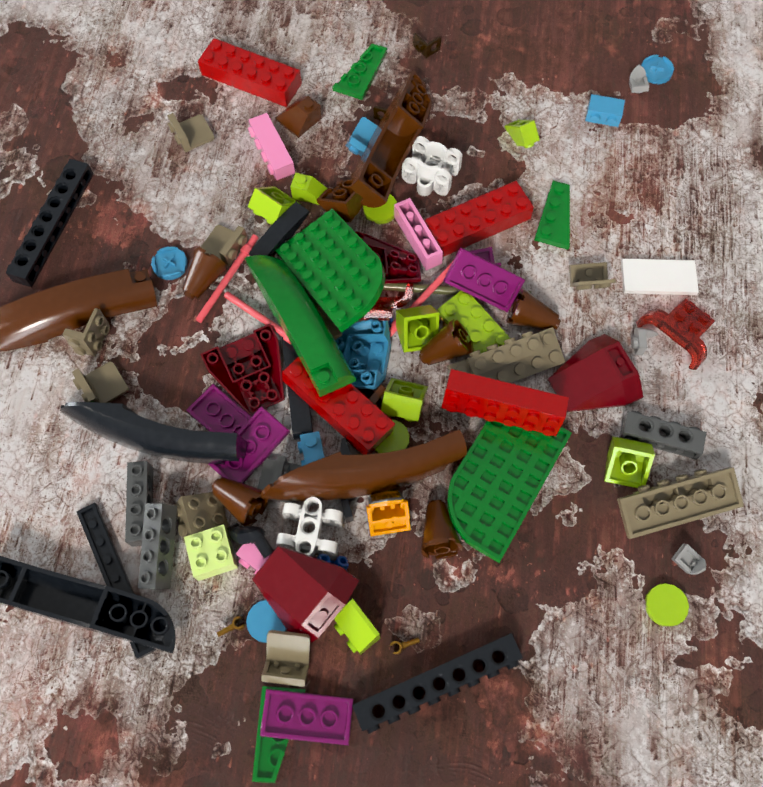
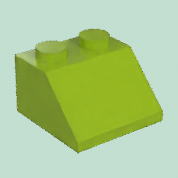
[248,186,301,225]
[396,305,439,353]
[381,378,428,422]
[604,436,655,488]
[333,599,380,655]

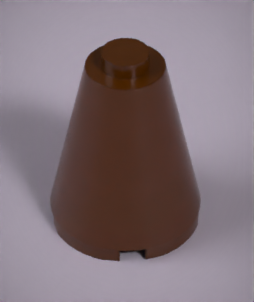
[182,247,228,300]
[506,288,561,330]
[419,319,474,365]
[212,477,269,526]
[421,500,463,559]

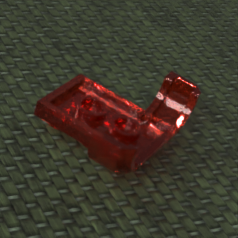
[359,283,414,321]
[636,298,715,370]

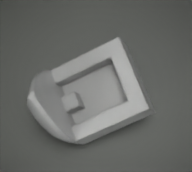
[629,65,649,93]
[631,327,658,356]
[671,543,707,575]

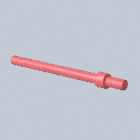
[195,234,259,323]
[389,260,454,338]
[224,292,291,344]

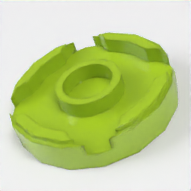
[363,195,397,224]
[375,420,409,453]
[645,583,689,627]

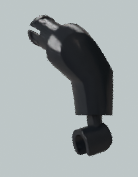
[227,523,274,559]

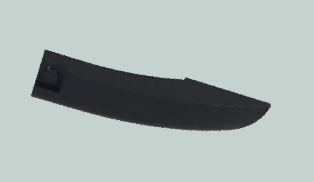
[60,402,247,465]
[0,556,176,654]

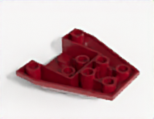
[355,231,421,284]
[200,323,285,415]
[548,334,644,412]
[252,545,359,644]

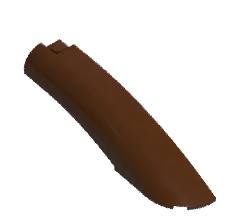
[260,429,467,501]

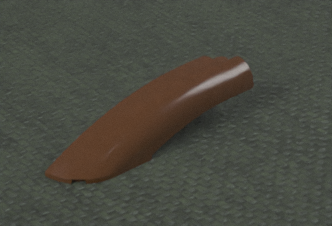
[350,70,432,208]
[0,269,157,352]

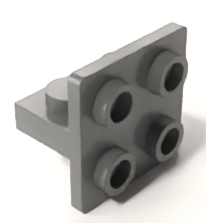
[258,455,301,503]

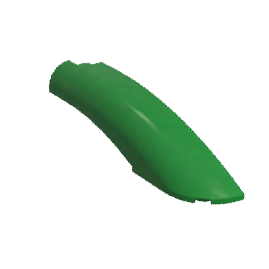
[244,255,356,397]

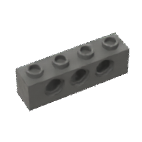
[619,411,707,460]
[125,461,154,547]
[138,503,177,589]

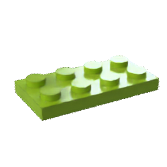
[437,291,510,353]

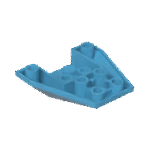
[335,318,391,389]

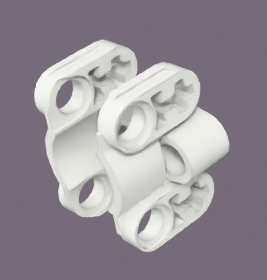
[402,136,462,196]
[276,497,344,559]

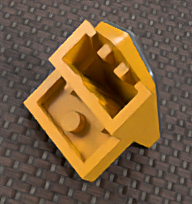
[366,491,411,536]

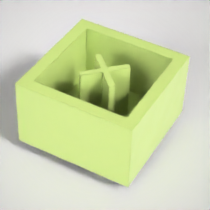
[184,524,238,581]

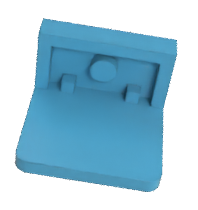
[345,117,377,157]

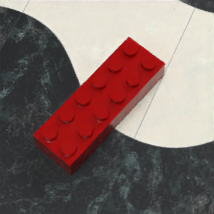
[198,38,302,107]
[424,181,534,257]
[282,357,395,455]
[441,369,569,436]

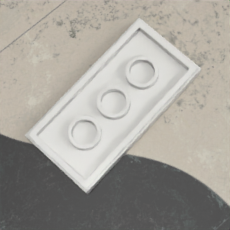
[621,259,699,295]

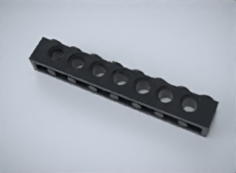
[6,159,94,287]
[352,633,523,734]

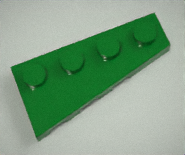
[332,43,387,100]
[534,180,570,250]
[252,686,306,783]

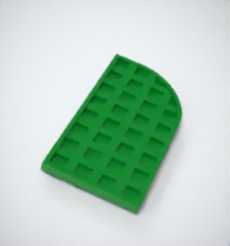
[275,209,385,333]
[447,421,572,563]

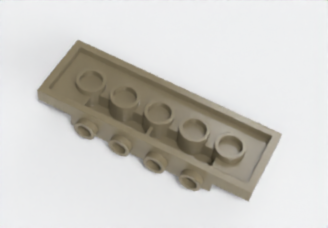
[447,327,565,383]
[617,467,744,539]

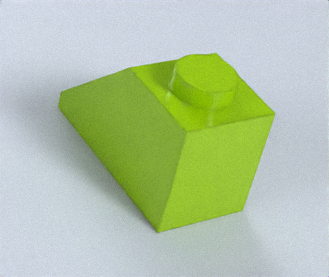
[505,119,540,148]
[290,173,328,205]

